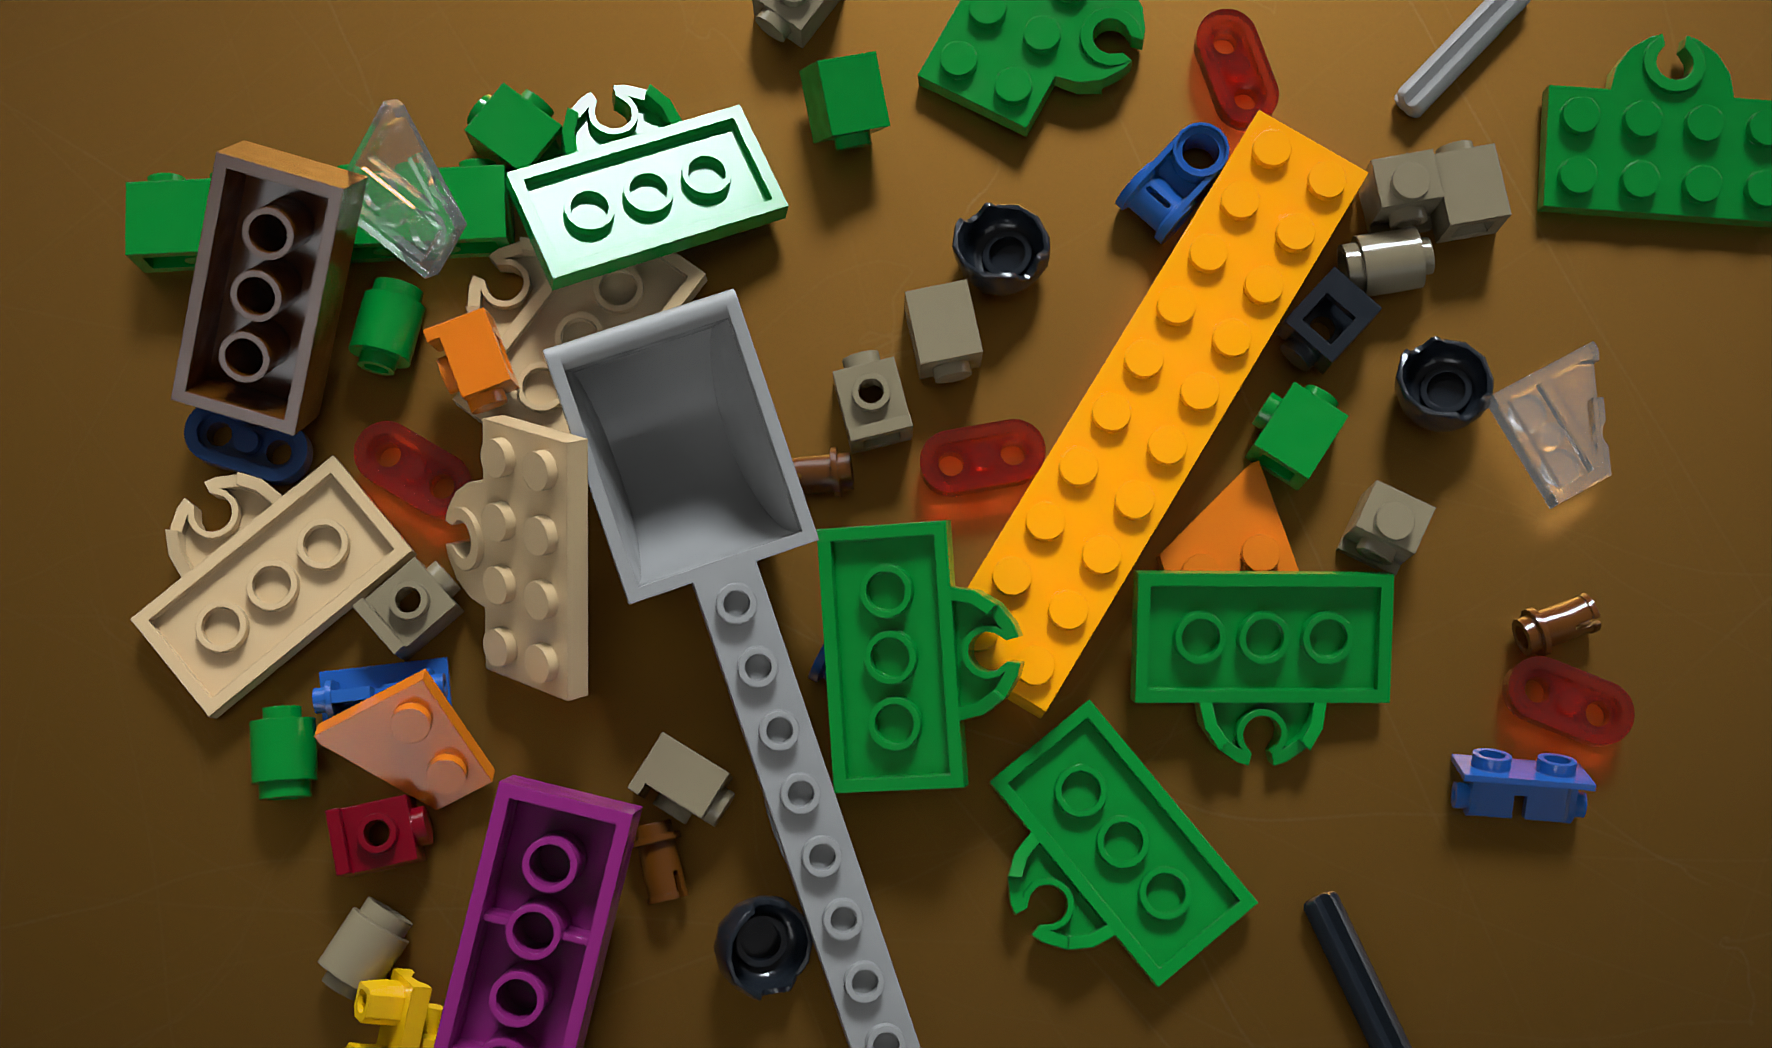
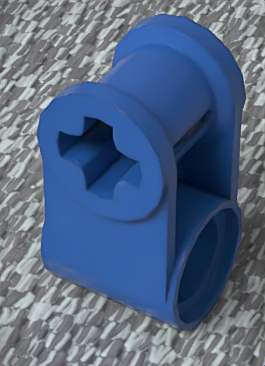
[1115,122,1230,245]

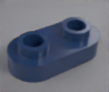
[184,407,313,486]

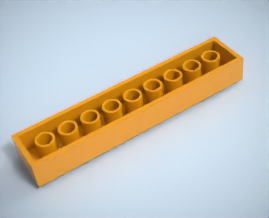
[967,110,1369,719]

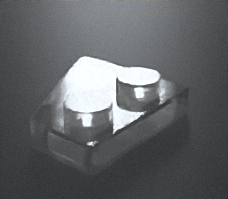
[346,99,467,279]
[1489,341,1612,509]

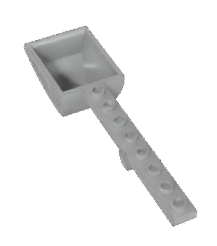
[542,289,921,1048]

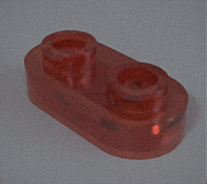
[1193,9,1279,131]
[919,419,1046,497]
[354,421,474,520]
[1502,656,1635,747]

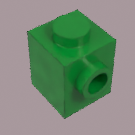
[799,51,890,151]
[464,82,563,172]
[1245,382,1349,491]

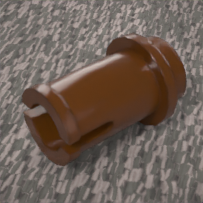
[792,447,854,498]
[1512,593,1601,658]
[633,819,690,905]

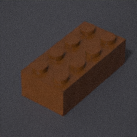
[171,140,368,436]

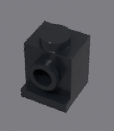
[1276,266,1382,374]

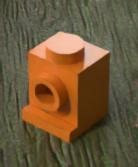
[423,307,520,414]

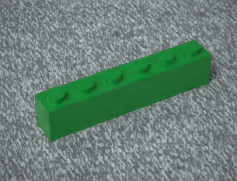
[125,158,515,273]

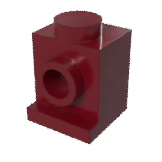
[325,794,433,878]

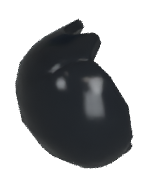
[952,202,1050,296]
[1394,336,1494,432]
[713,895,813,1001]

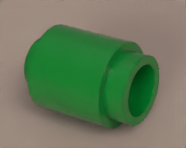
[348,277,426,376]
[249,705,318,801]

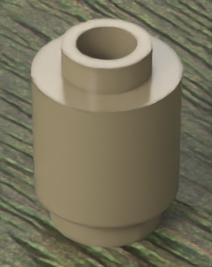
[1337,226,1435,297]
[318,896,413,1001]

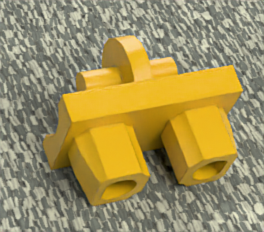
[345,968,443,1048]

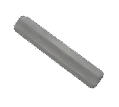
[1394,0,1530,118]

